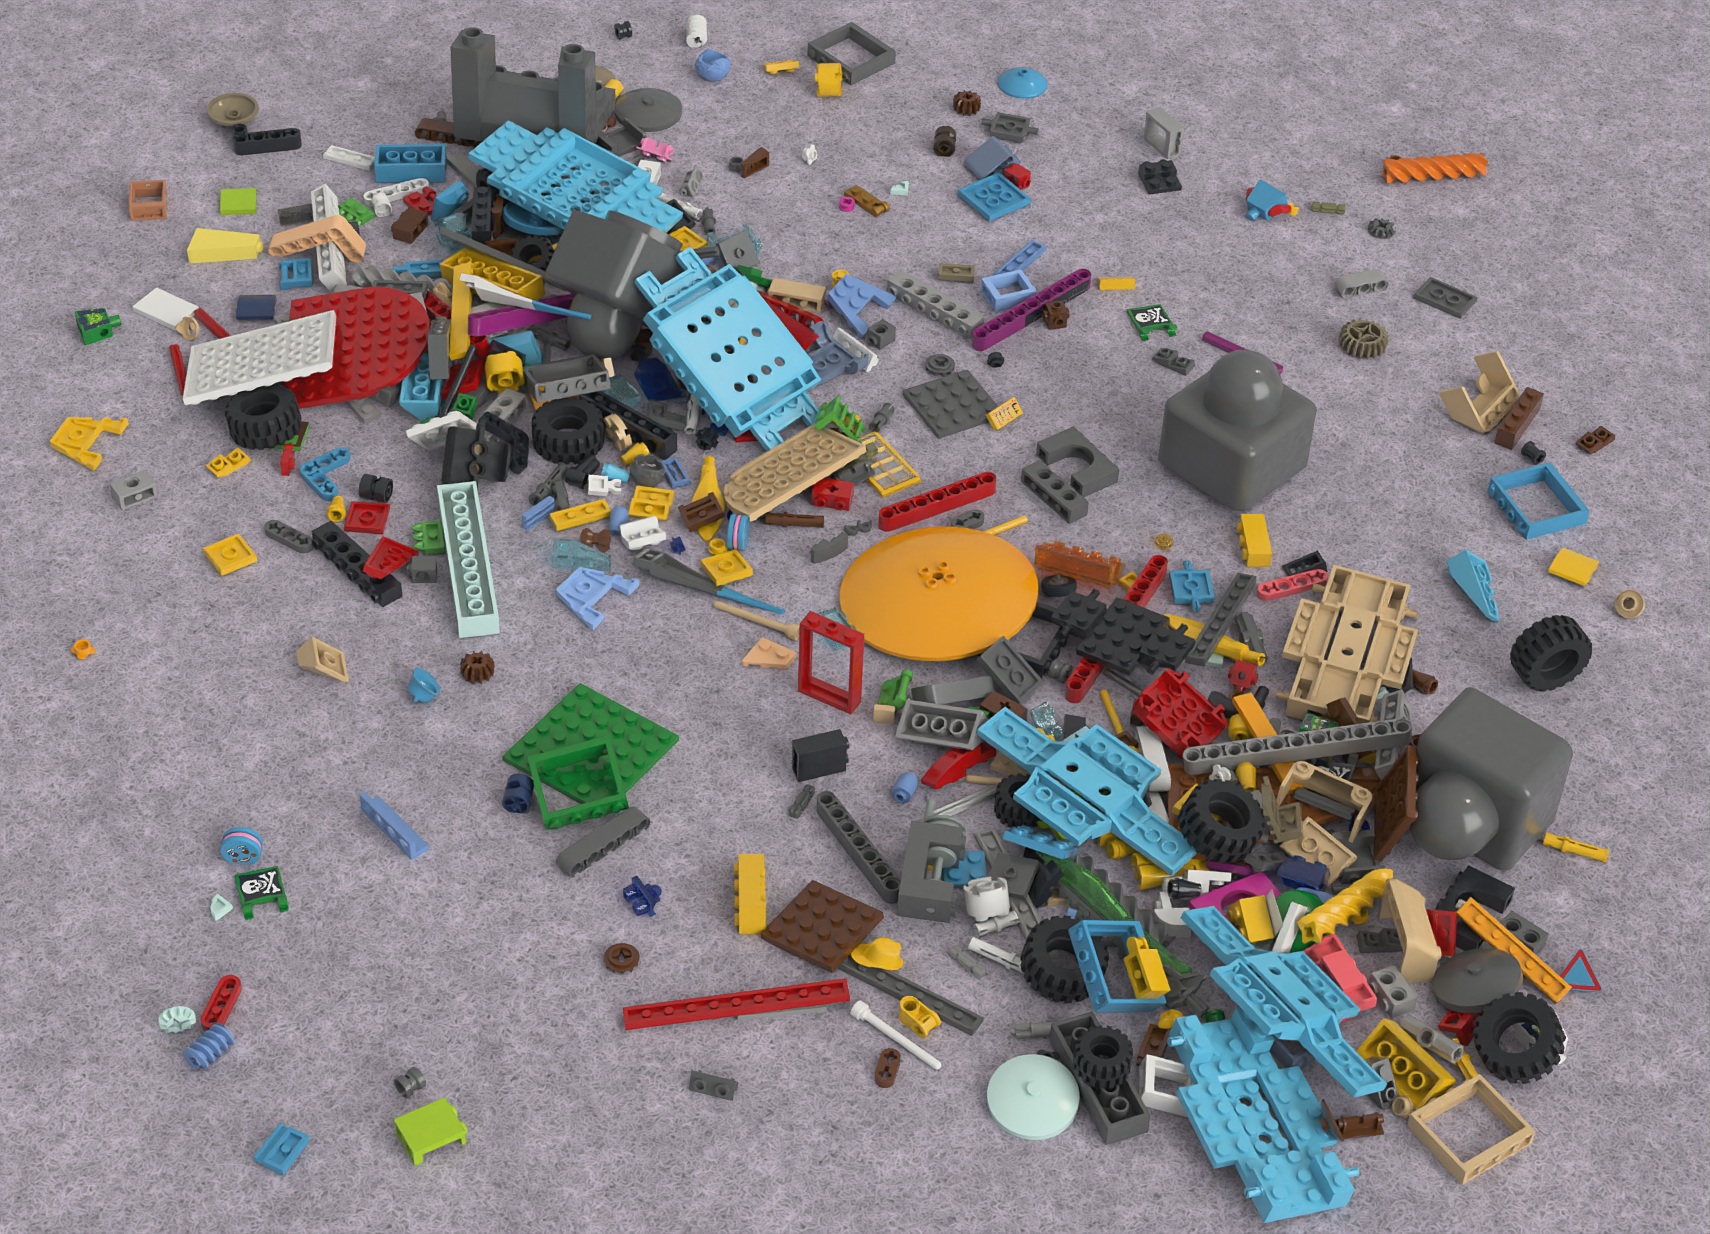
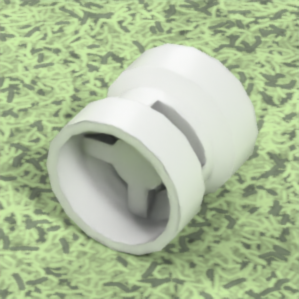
[371,193,392,217]

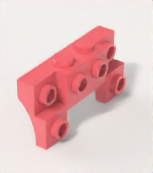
[1303,934,1377,1023]

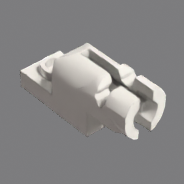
[1162,869,1231,900]

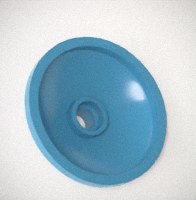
[998,67,1047,99]

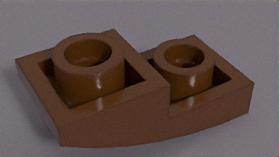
[1575,426,1615,454]

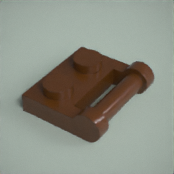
[491,194,506,239]
[678,492,725,532]

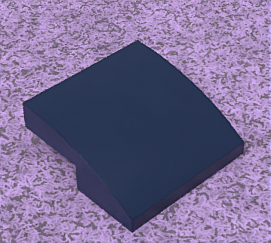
[236,295,277,320]

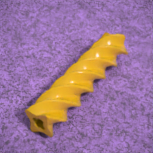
[1297,868,1393,944]

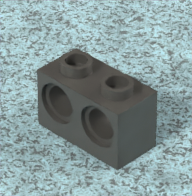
[1500,911,1549,955]

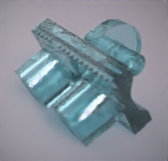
[1029,702,1063,739]

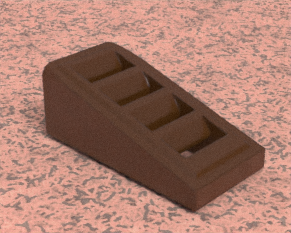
[741,147,769,178]

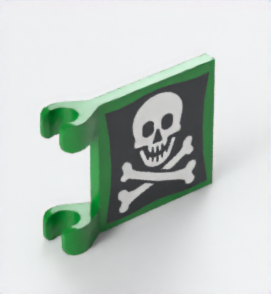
[1127,304,1177,341]
[235,866,289,920]

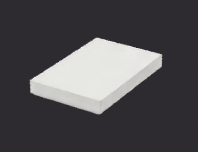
[132,287,199,331]

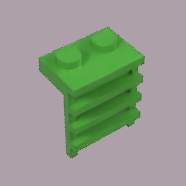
[814,395,866,443]

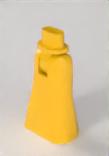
[1131,852,1209,891]

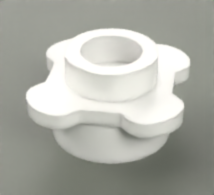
[802,145,817,165]
[1209,764,1231,782]

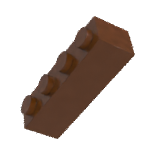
[1494,387,1544,450]

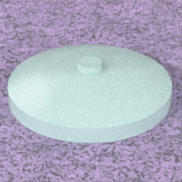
[987,1054,1080,1140]

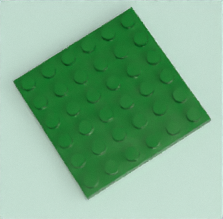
[502,683,679,804]

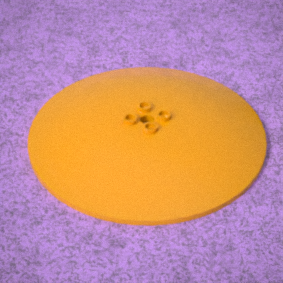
[839,526,1038,661]

